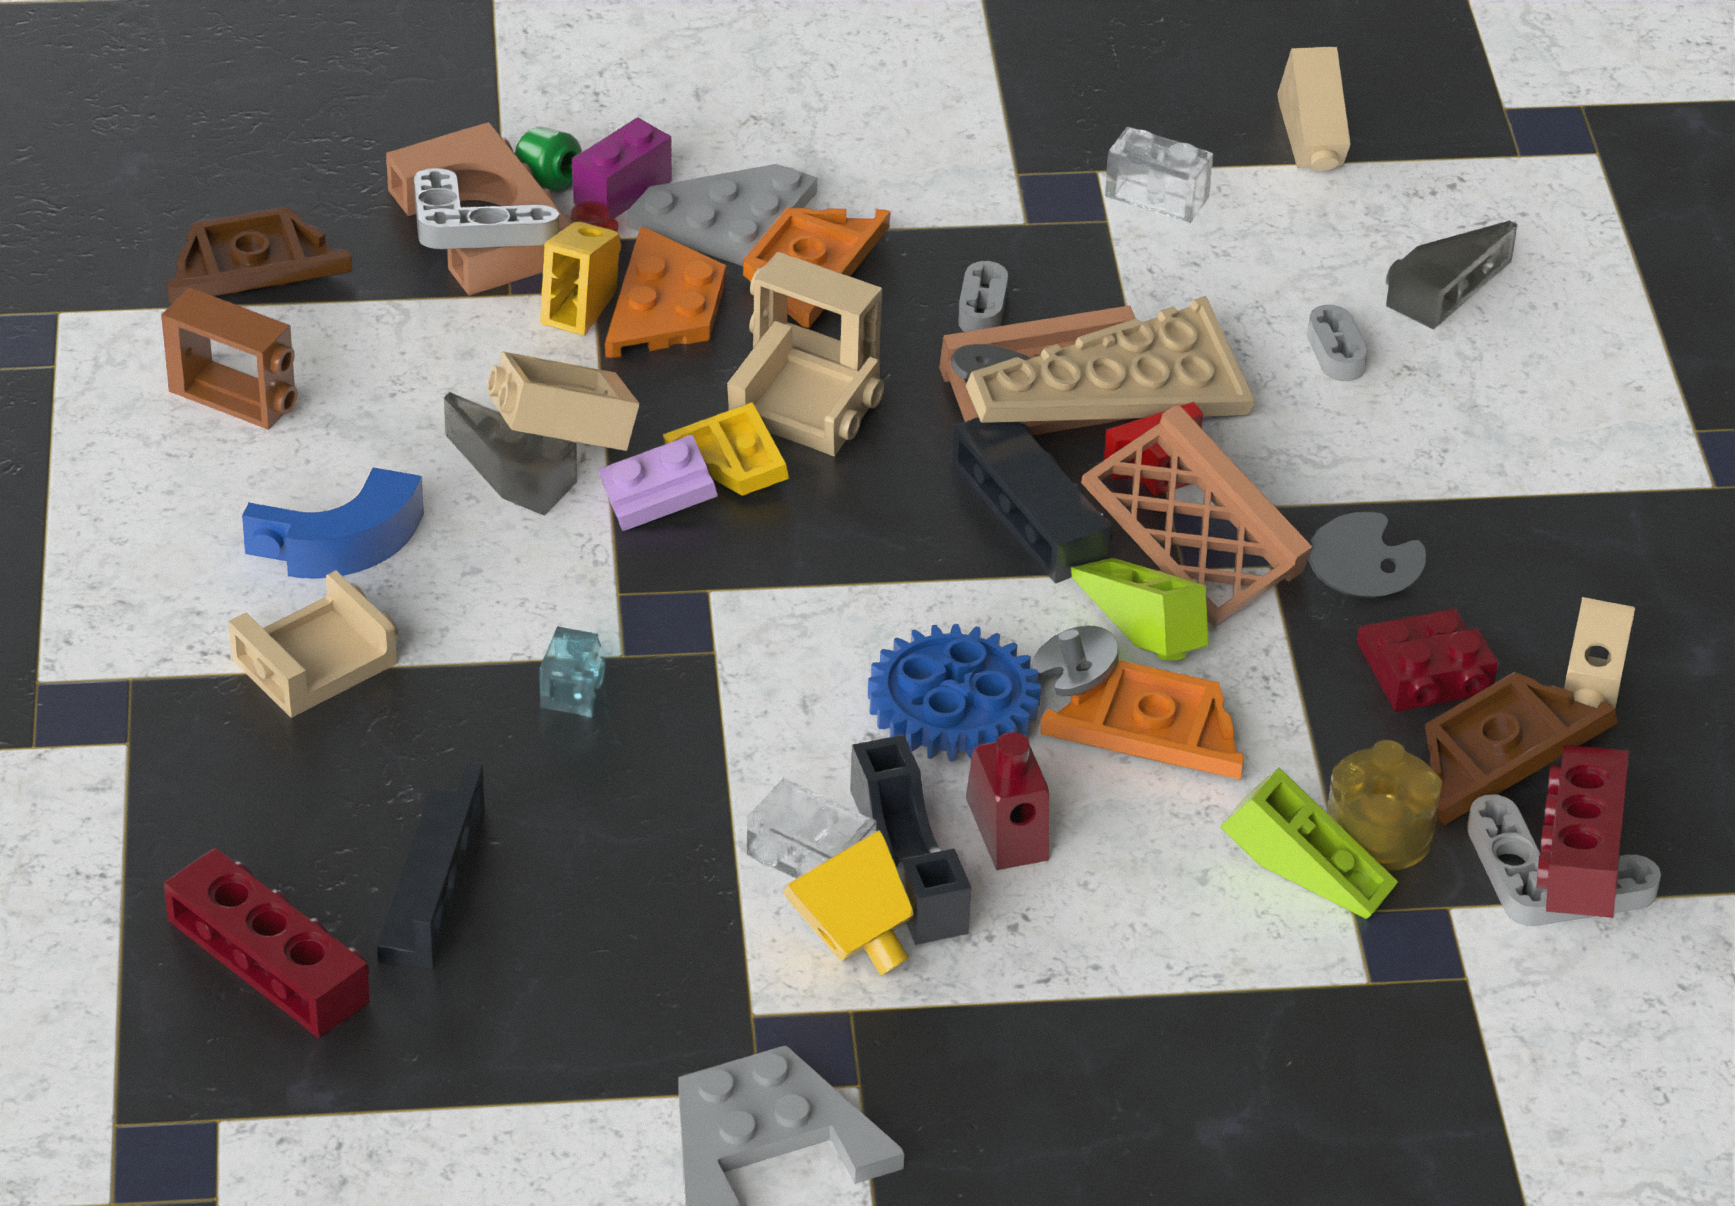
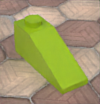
[1071,558,1209,661]
[1220,767,1398,919]

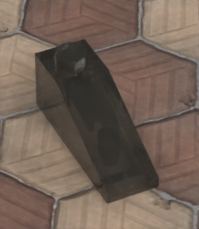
[1386,220,1518,330]
[444,392,577,516]

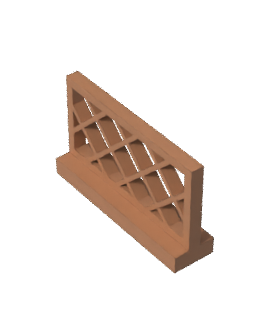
[939,305,1135,435]
[1081,403,1312,628]

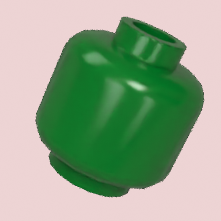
[515,126,582,192]

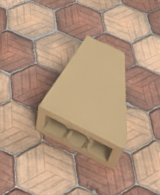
[1277,47,1351,171]

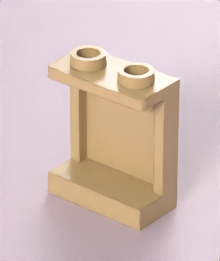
[727,321,884,456]
[228,570,398,718]

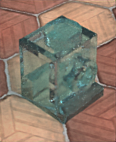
[539,626,606,717]

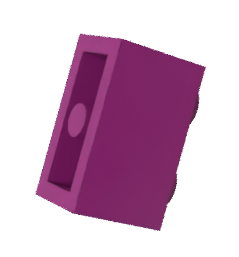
[572,117,672,223]

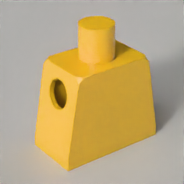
[540,222,621,336]
[783,830,914,976]

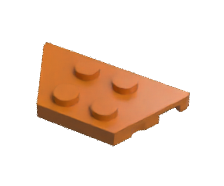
[743,208,891,328]
[605,227,726,358]
[1040,660,1244,780]

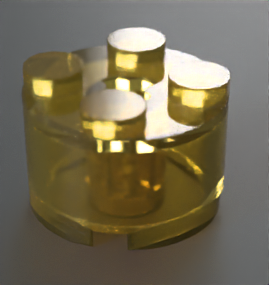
[1327,740,1442,871]

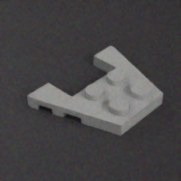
[678,1045,904,1206]

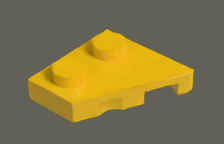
[663,402,789,496]

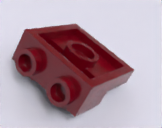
[1357,608,1498,712]

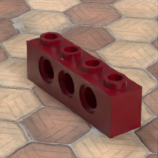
[1537,745,1629,918]
[164,848,370,1038]

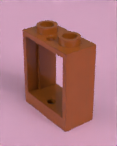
[161,287,298,430]

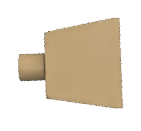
[1564,597,1635,709]

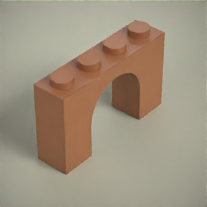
[386,122,573,296]

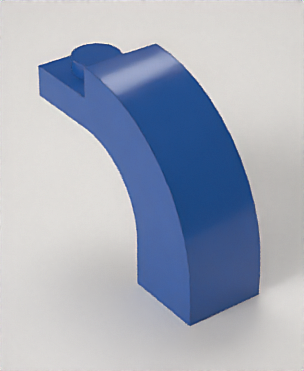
[242,467,424,579]

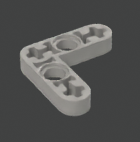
[414,168,559,249]
[1467,795,1661,926]

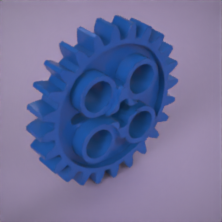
[868,624,1041,762]

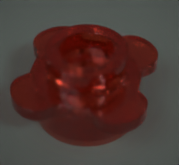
[570,201,619,232]

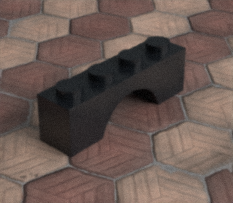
[850,734,972,945]

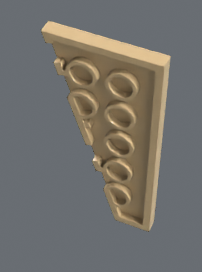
[966,296,1256,423]

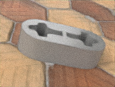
[958,261,1008,332]
[1307,305,1368,381]

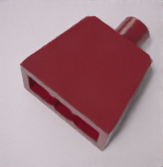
[966,732,1049,870]

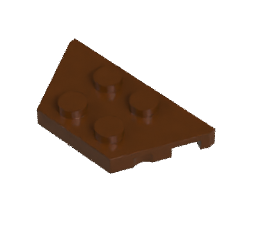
[166,207,352,304]
[1425,672,1618,825]

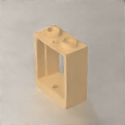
[749,252,882,371]
[487,351,640,451]

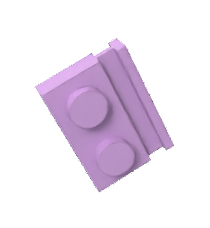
[598,435,718,532]

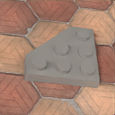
[627,164,818,266]

